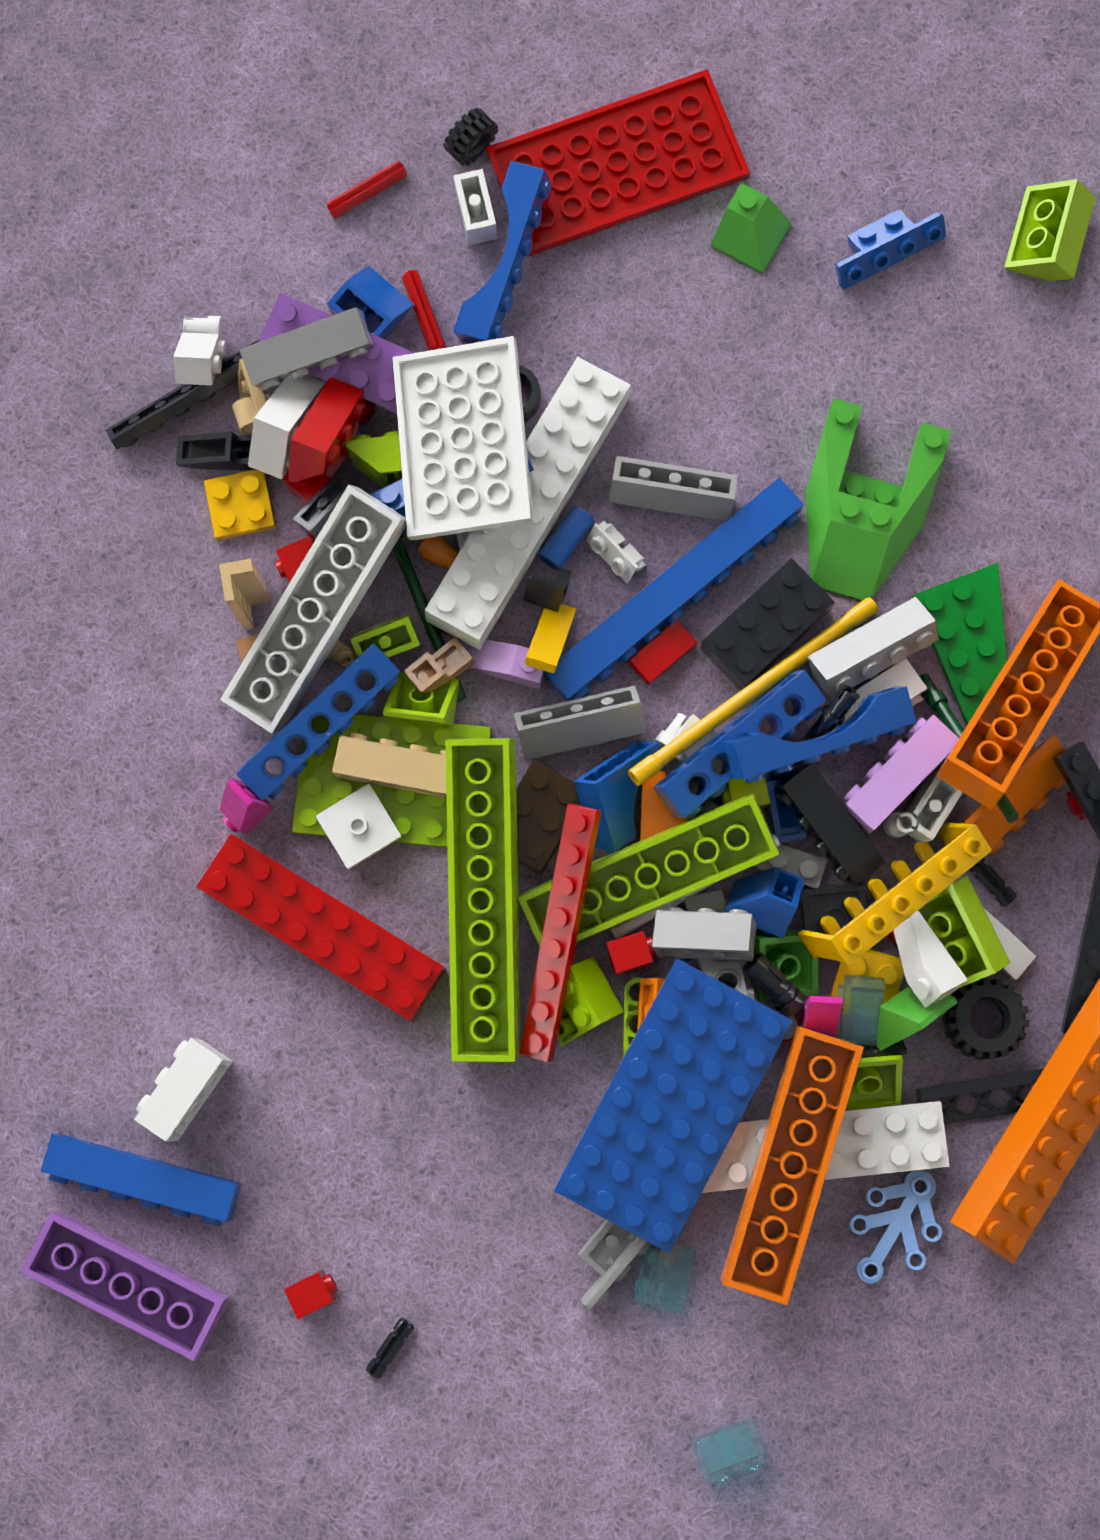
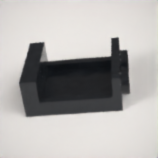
[293,474,352,543]

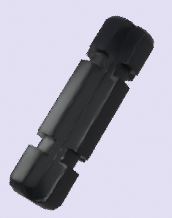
[969,858,1017,907]
[366,1318,414,1379]

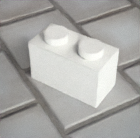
[453,169,498,245]

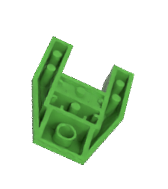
[805,398,952,601]

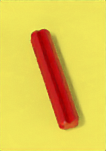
[326,161,407,218]
[402,269,446,351]

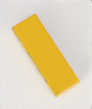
[524,604,577,674]

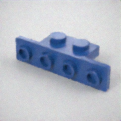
[836,210,946,290]

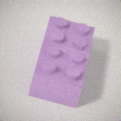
[841,714,959,837]

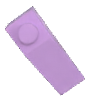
[459,639,544,690]

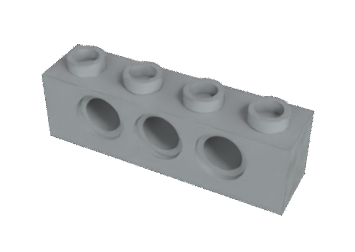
[685,890,755,1000]

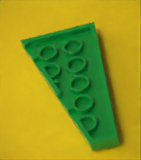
[911,563,1007,726]

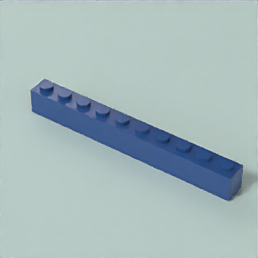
[544,477,804,701]

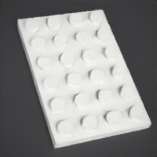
[393,336,533,540]

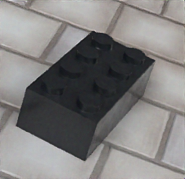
[700,558,835,691]

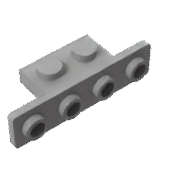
[577,1219,651,1310]

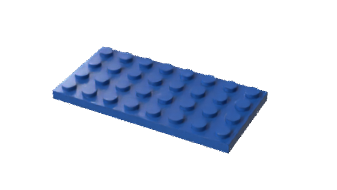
[554,958,793,1253]

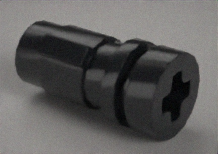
[743,952,806,1017]

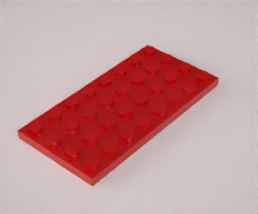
[486,69,750,257]

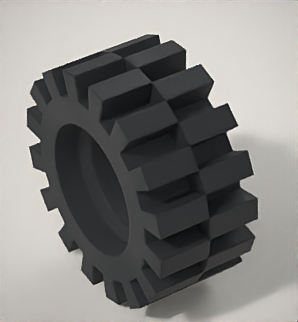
[443,108,499,166]

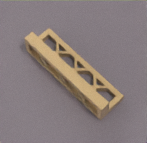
[219,559,272,630]

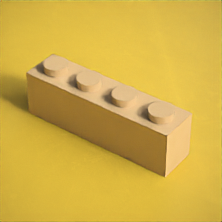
[332,733,446,798]

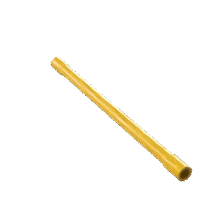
[628,597,879,786]

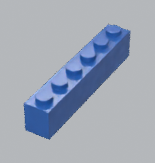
[40,1133,241,1226]

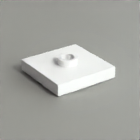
[316,784,402,870]

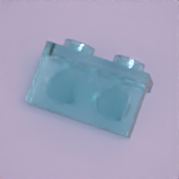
[634,1244,697,1314]

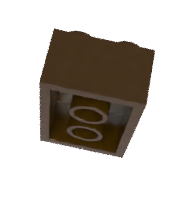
[517,759,581,875]

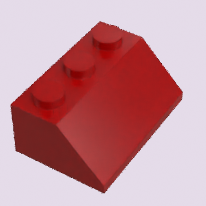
[288,377,366,482]

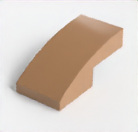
[404,637,476,694]

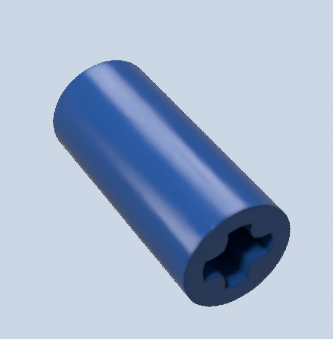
[537,506,595,571]

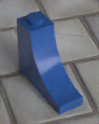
[574,740,661,853]

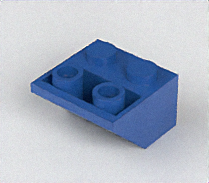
[327,265,415,339]
[724,867,805,939]

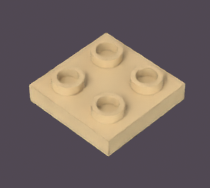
[232,359,270,435]

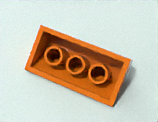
[962,734,1066,855]

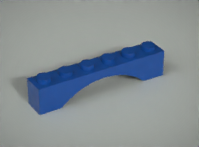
[453,161,552,343]
[723,686,917,783]

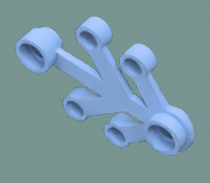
[849,1170,942,1284]

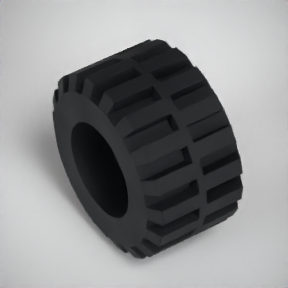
[942,978,1030,1060]

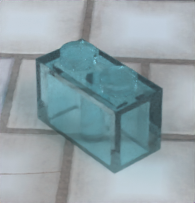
[690,1417,767,1485]

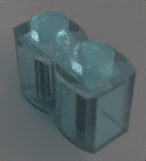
[837,975,885,1046]

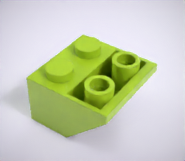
[346,431,403,488]
[557,956,624,1047]

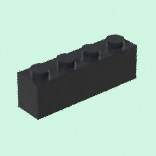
[774,761,885,886]

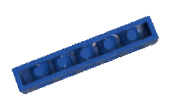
[236,642,400,801]
[652,670,826,819]

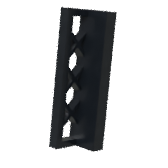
[915,1068,1044,1124]

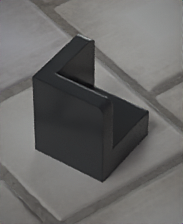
[523,568,572,612]

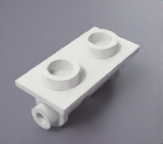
[586,521,646,583]

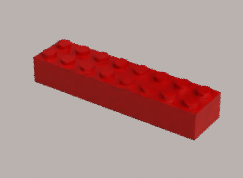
[196,834,446,1022]

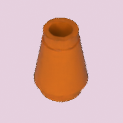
[417,536,459,570]

